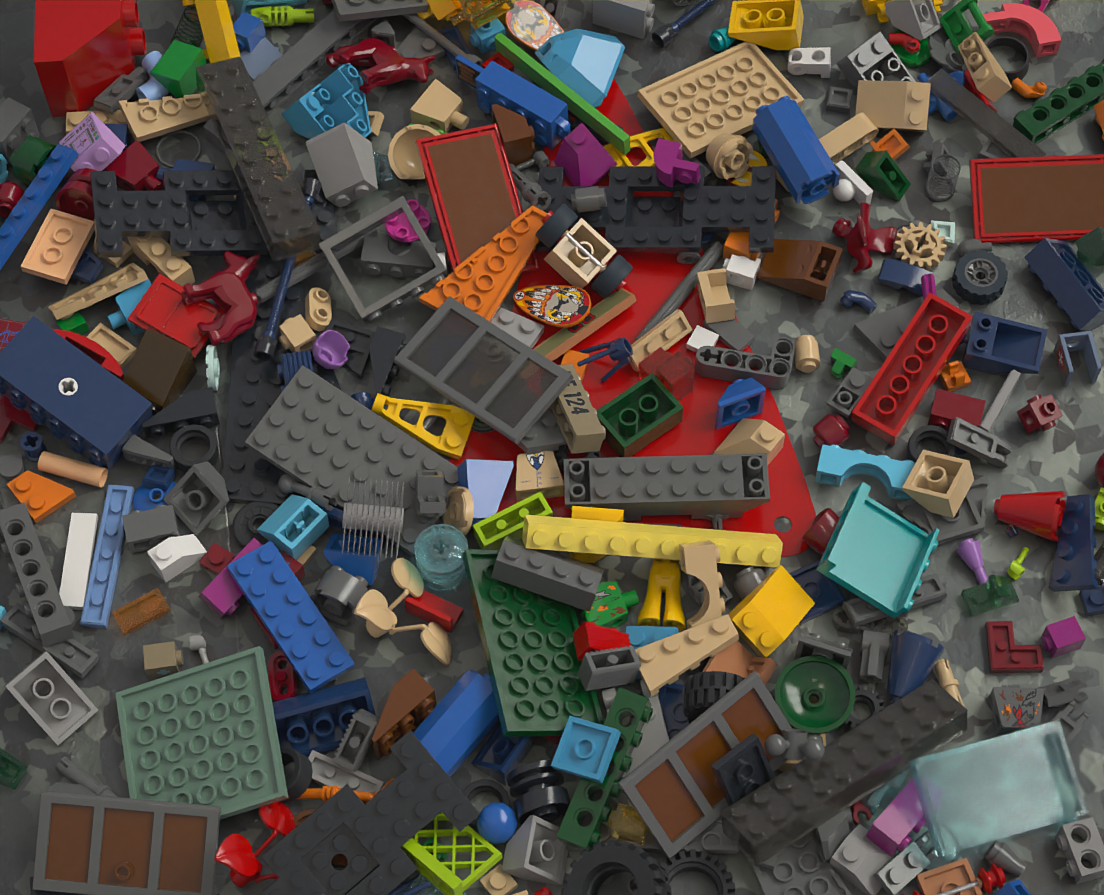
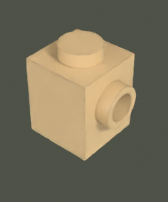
[279,314,316,353]

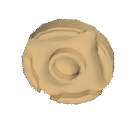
[443,486,474,537]

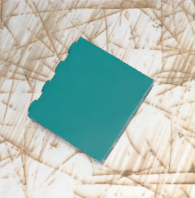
[816,482,940,619]

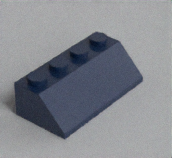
[1024,238,1104,331]
[272,677,376,757]

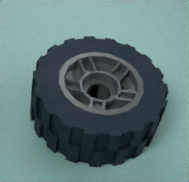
[952,250,1008,305]

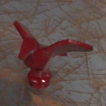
[832,203,897,274]

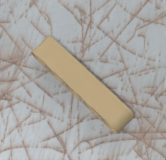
[776,113,879,192]

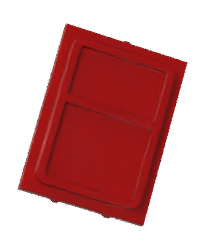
[128,273,225,359]

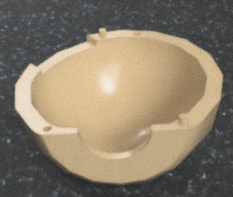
[388,124,440,180]

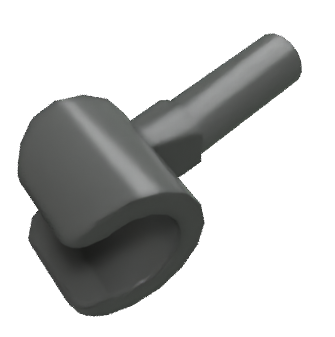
[516,151,550,171]

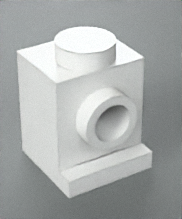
[723,254,761,291]

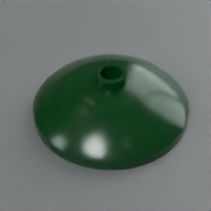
[774,655,855,734]

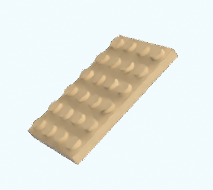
[637,42,805,159]

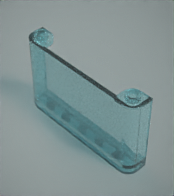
[908,720,1088,861]

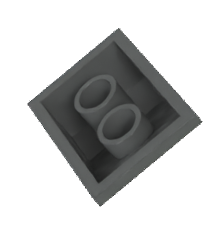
[794,633,853,671]

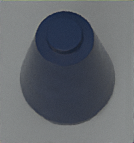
[886,630,944,706]

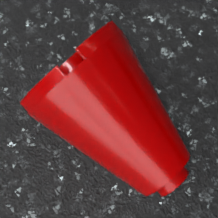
[994,491,1066,542]

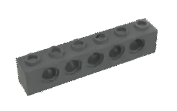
[0,502,74,647]

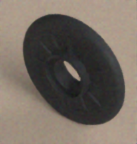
[232,501,279,548]

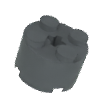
[310,565,369,626]

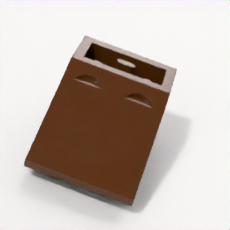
[756,239,843,302]
[372,668,437,760]

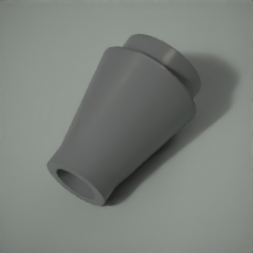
[984,840,1027,878]

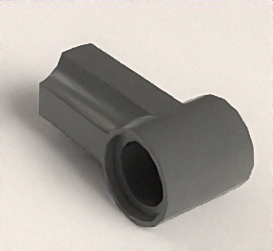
[859,629,890,684]

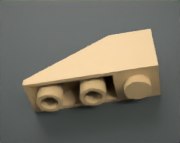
[958,32,1012,102]

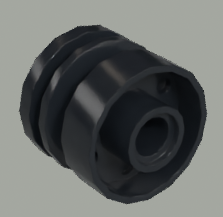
[506,760,570,824]

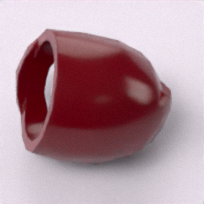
[802,508,840,555]

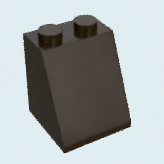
[123,328,197,415]

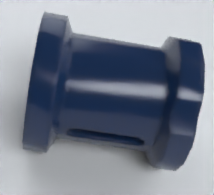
[20,431,47,462]

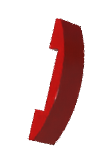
[52,329,125,381]

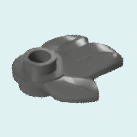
[928,36,964,72]

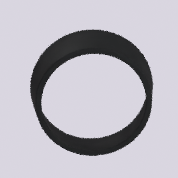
[986,36,1029,84]

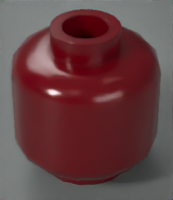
[0,182,24,218]
[812,414,850,449]

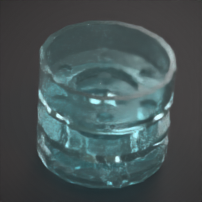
[414,524,468,591]

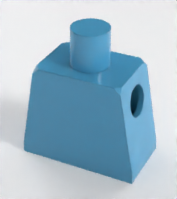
[107,279,152,335]

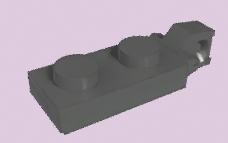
[93,66,149,114]

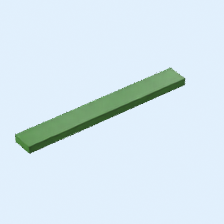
[494,33,630,155]

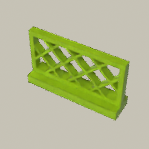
[400,812,502,895]

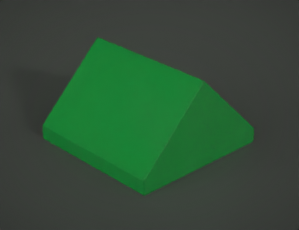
[149,40,209,98]

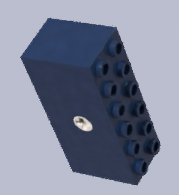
[0,316,152,472]

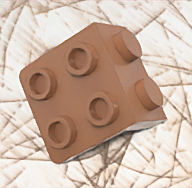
[703,641,777,685]

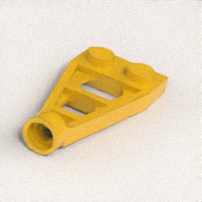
[603,128,676,176]
[371,393,475,460]

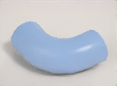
[136,51,169,101]

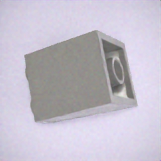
[593,0,655,39]
[306,122,378,208]

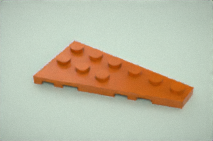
[419,205,548,331]

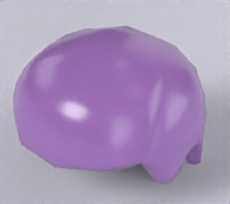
[312,330,350,370]

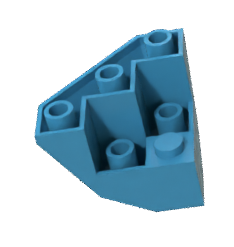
[535,29,625,108]
[281,62,371,139]

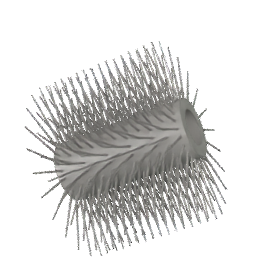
[342,477,404,559]

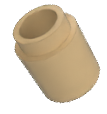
[794,335,820,373]

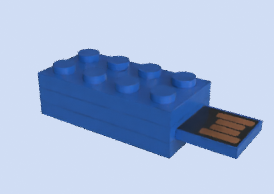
[455,54,571,150]

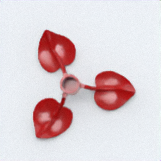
[214,801,295,888]

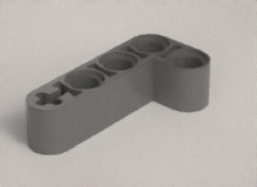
[694,337,795,389]

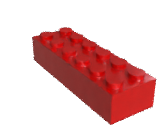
[851,292,973,446]

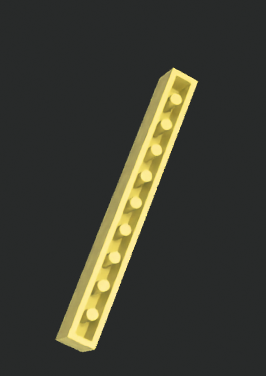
[522,515,783,567]

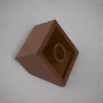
[492,104,535,167]

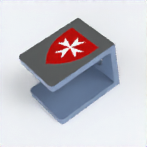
[1054,331,1102,386]

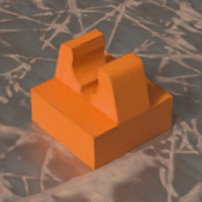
[939,360,971,392]

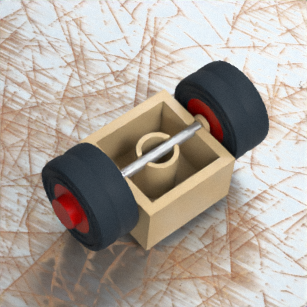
[535,203,633,299]

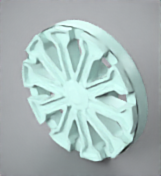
[206,345,220,391]

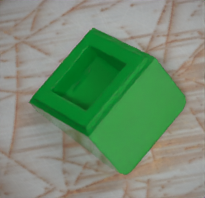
[57,311,89,335]

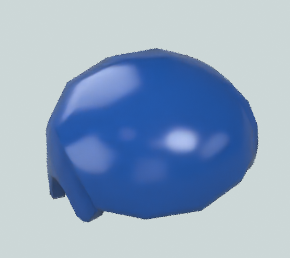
[476,803,517,844]

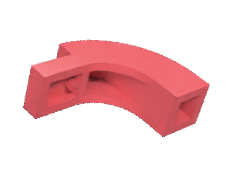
[979,3,1062,57]

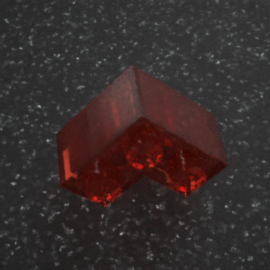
[638,347,695,402]

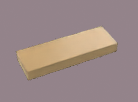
[629,309,692,372]

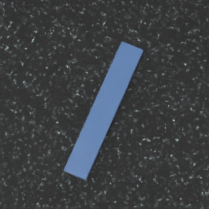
[80,484,135,629]

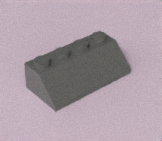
[491,536,604,612]

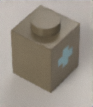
[143,641,184,679]

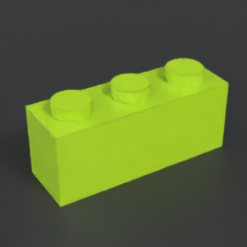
[473,491,553,550]

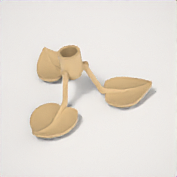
[354,558,452,666]

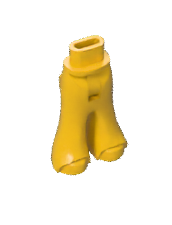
[636,558,686,633]

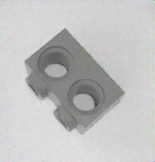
[1056,817,1104,884]

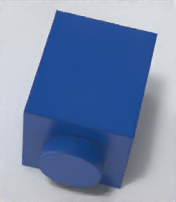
[233,12,266,53]

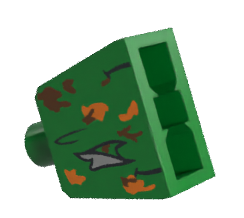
[579,581,639,628]

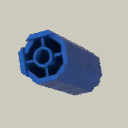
[752,96,840,204]
[413,669,500,778]

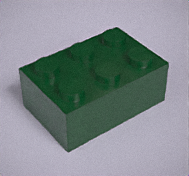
[596,372,684,457]

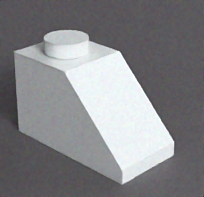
[147,534,207,582]

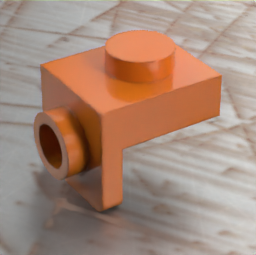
[870,129,910,161]

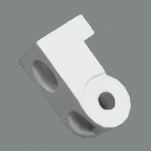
[788,47,831,78]

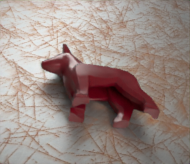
[326,38,436,95]
[181,251,260,346]

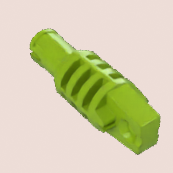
[251,6,314,27]

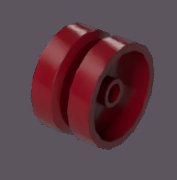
[55,168,96,221]

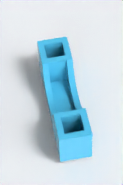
[815,444,915,501]

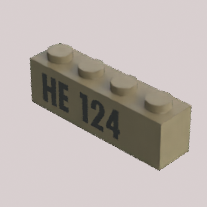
[540,364,606,454]

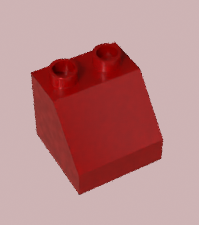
[34,0,147,118]

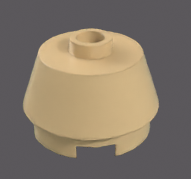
[706,134,753,180]

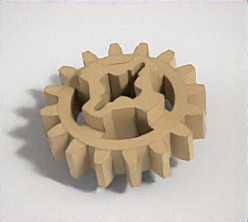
[893,222,947,271]

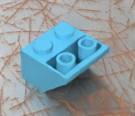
[257,494,329,560]

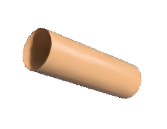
[38,451,108,487]

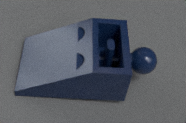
[958,312,1047,374]

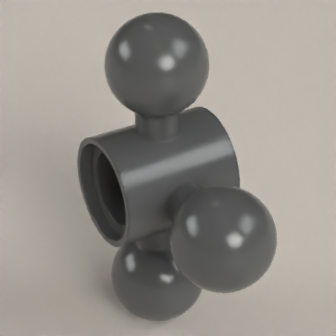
[765,728,825,761]

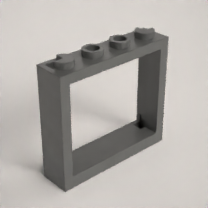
[319,196,448,322]

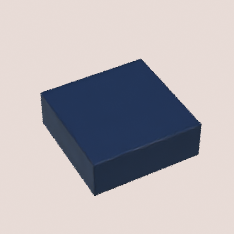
[142,465,176,491]

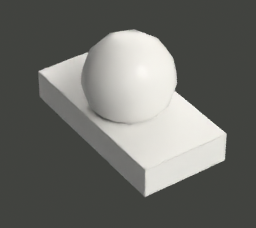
[833,160,873,204]

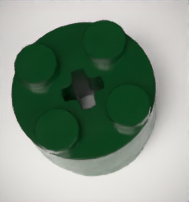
[10,135,56,185]

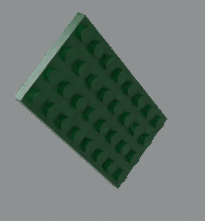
[462,549,604,737]

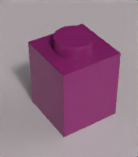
[1041,616,1086,658]

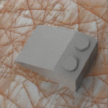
[4,651,98,746]

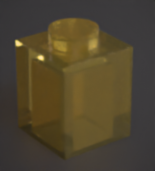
[608,803,648,845]

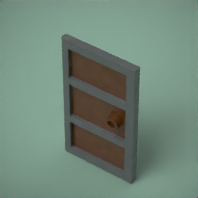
[618,671,791,859]
[33,790,222,895]

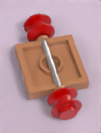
[902,858,1006,895]

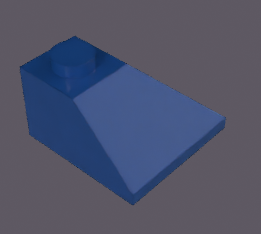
[715,377,766,429]
[324,533,383,585]

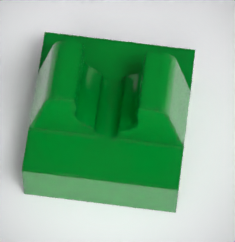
[830,348,858,379]

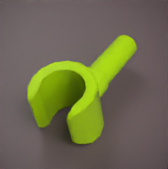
[1007,547,1029,580]

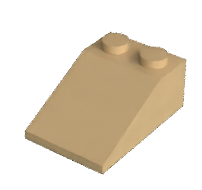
[855,80,931,132]

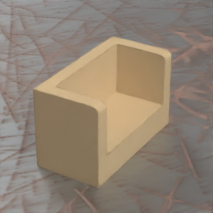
[697,268,735,324]

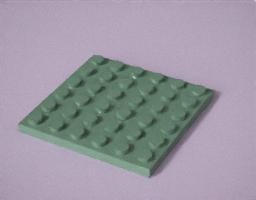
[115,646,288,820]

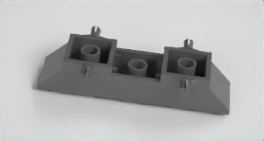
[564,453,770,530]

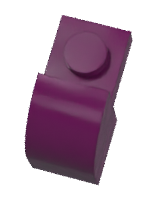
[653,138,700,187]

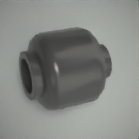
[733,566,767,601]

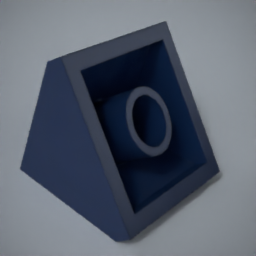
[471,722,534,786]

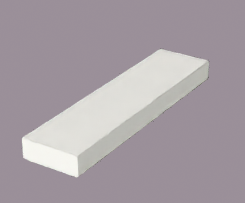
[59,513,98,610]

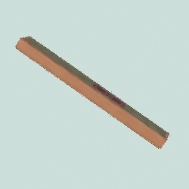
[515,288,637,382]

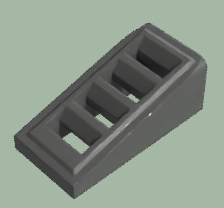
[122,435,177,471]

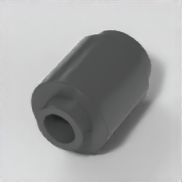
[571,186,607,213]

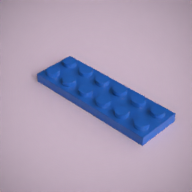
[227,540,355,693]

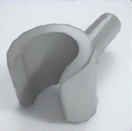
[190,635,209,664]

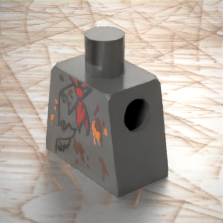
[989,687,1044,750]

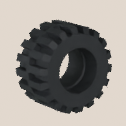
[683,671,745,721]

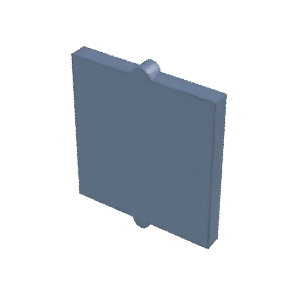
[236,37,283,81]

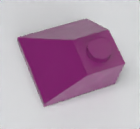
[554,123,618,186]

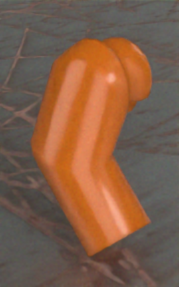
[1011,78,1047,98]

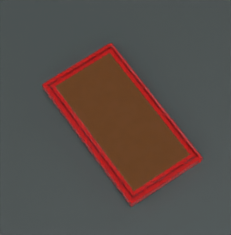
[415,124,539,274]
[969,154,1104,243]

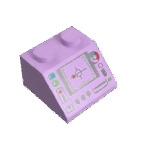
[59,112,126,172]

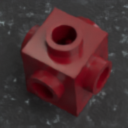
[1017,394,1063,434]

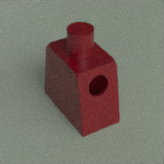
[105,140,163,191]

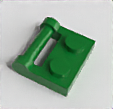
[939,0,994,55]

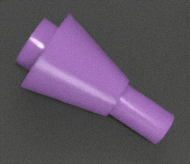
[956,538,990,586]

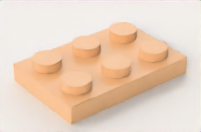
[21,209,95,285]

